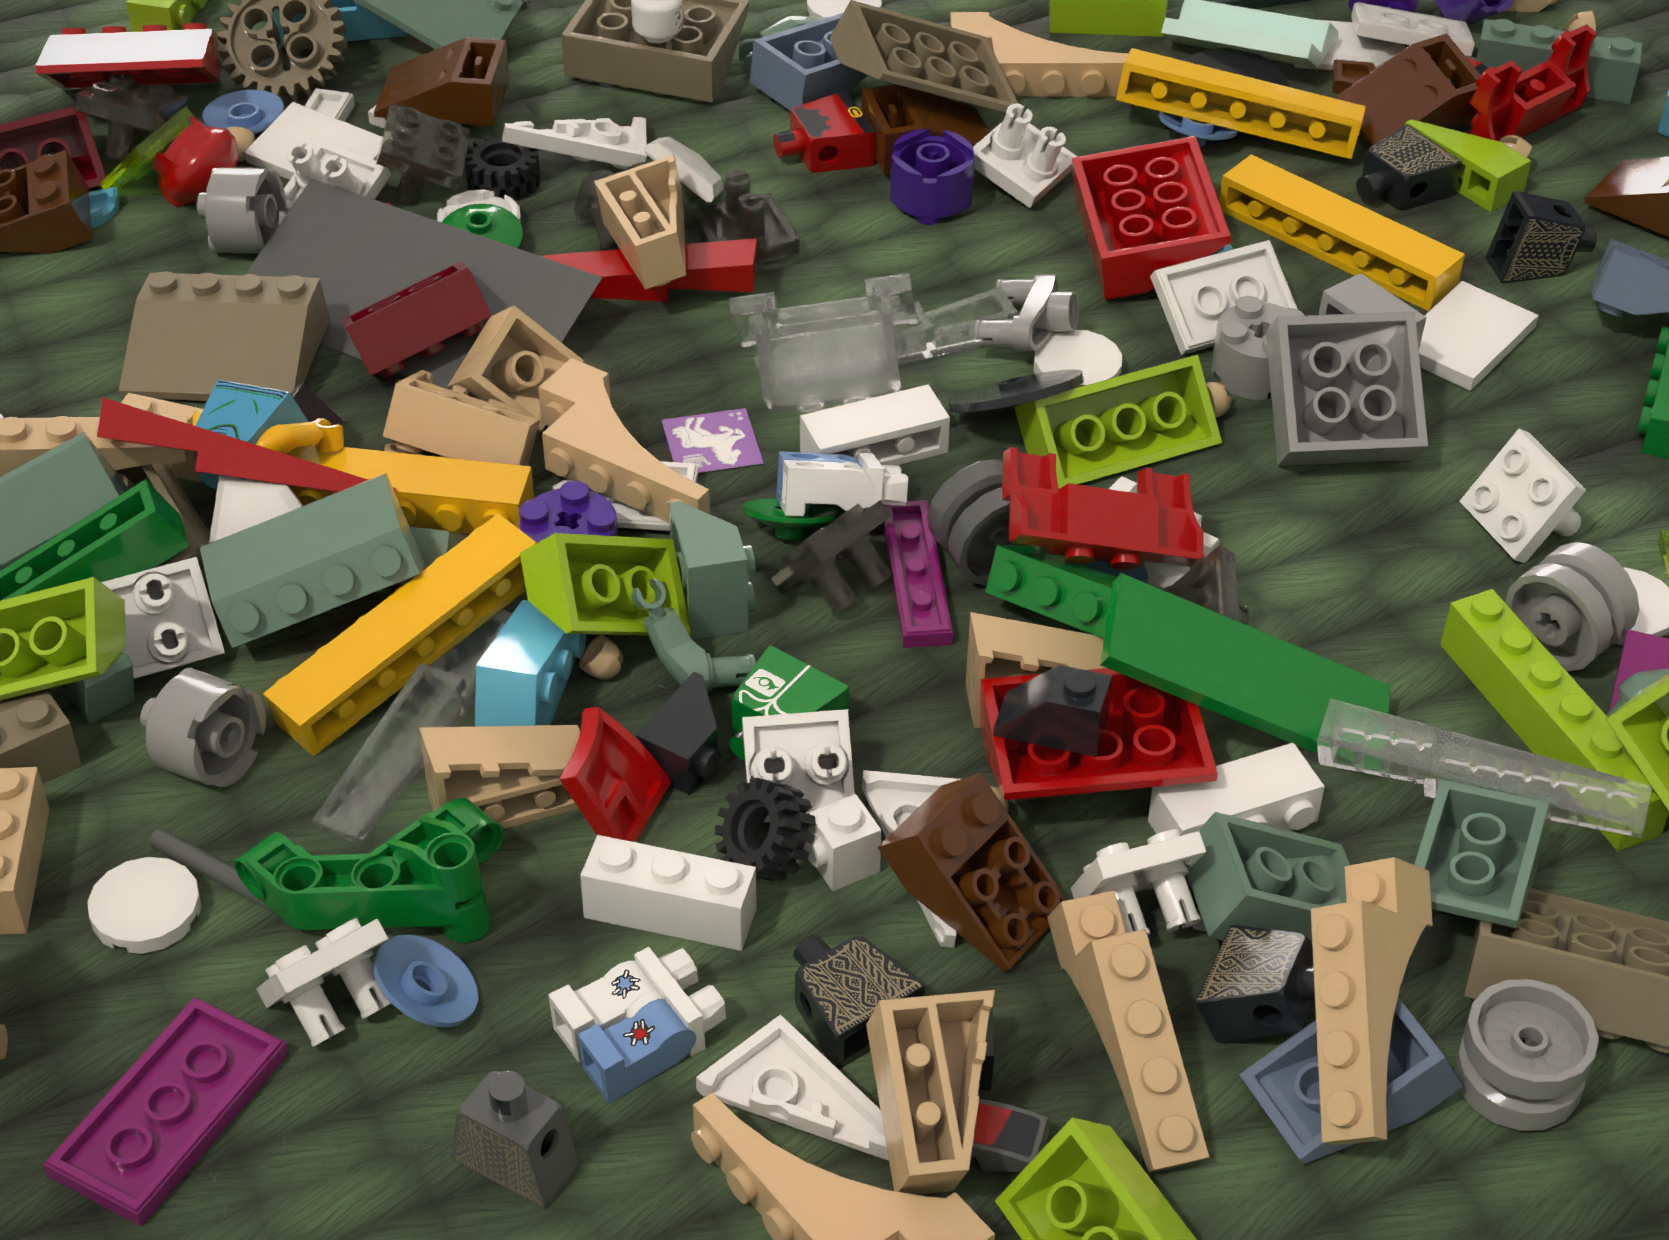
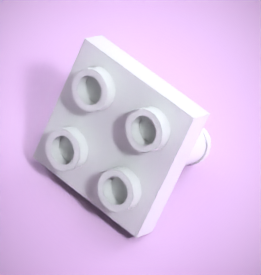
[973,103,1077,208]
[279,138,391,214]
[1459,429,1586,563]
[101,557,225,679]
[742,709,855,823]
[1071,829,1206,936]
[256,918,391,1047]

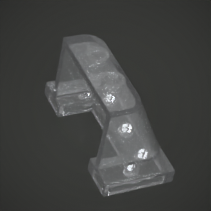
[729,273,918,412]

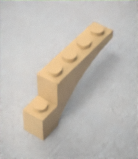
[950,12,1128,97]
[538,358,710,523]
[0,415,189,477]
[1311,857,1433,1146]
[1047,891,1209,1173]
[691,1093,995,1240]

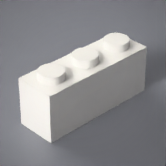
[800,384,950,465]
[1148,743,1325,836]
[580,835,757,951]

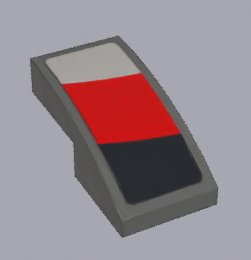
[971,1099,1051,1172]

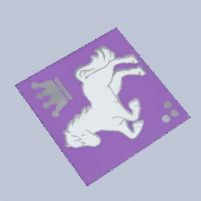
[661,408,764,473]

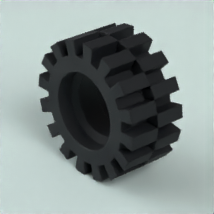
[464,133,541,200]
[715,778,816,882]

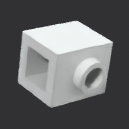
[804,794,882,891]

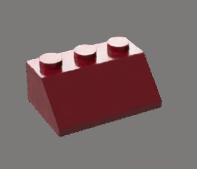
[0,104,108,190]
[342,261,492,378]

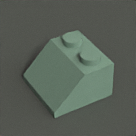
[669,501,756,640]

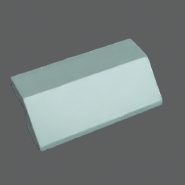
[1161,0,1339,68]

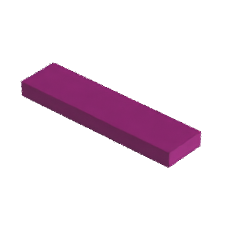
[881,500,953,648]

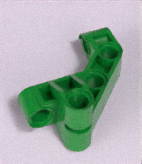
[233,798,503,943]

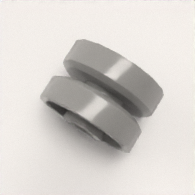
[1505,542,1640,672]
[1454,979,1599,1131]

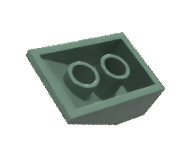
[1414,779,1549,928]
[1187,812,1350,940]

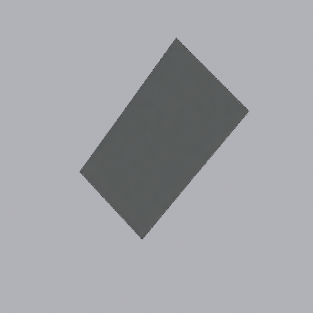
[245,178,602,390]

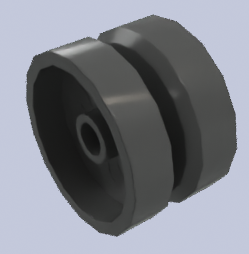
[927,459,1046,585]

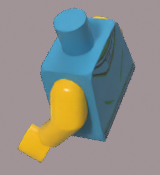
[193,380,344,490]

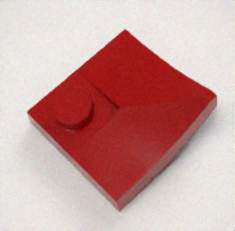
[559,707,672,842]

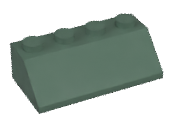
[352,0,523,49]
[1476,19,1643,104]
[0,432,129,571]
[200,473,425,648]

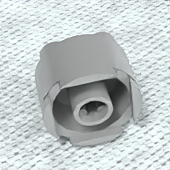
[197,168,287,254]
[1211,296,1304,400]
[140,668,266,787]

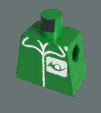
[730,645,849,761]

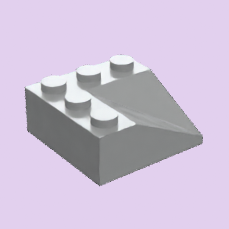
[1266,311,1428,466]

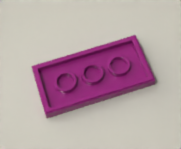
[43,997,289,1226]

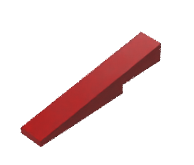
[541,238,757,302]
[97,398,398,496]

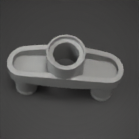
[974,274,1079,351]

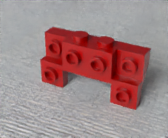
[1469,24,1597,141]
[1002,447,1204,570]

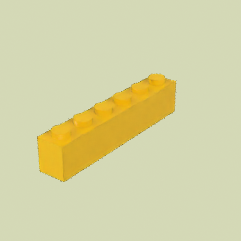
[1116,48,1366,159]
[1219,155,1465,311]
[287,445,534,534]
[263,513,536,757]

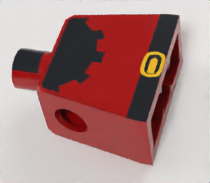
[773,91,875,173]

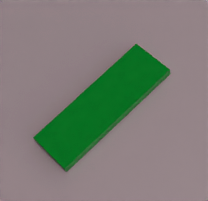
[1100,573,1391,777]

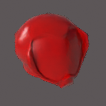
[152,116,239,207]

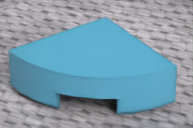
[89,187,120,228]

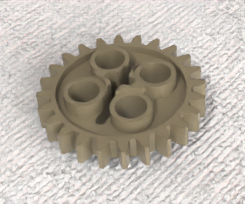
[216,0,348,102]

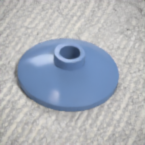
[202,90,284,135]
[1159,111,1238,146]
[373,935,478,1027]

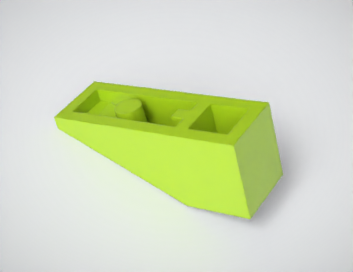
[1405,119,1531,212]

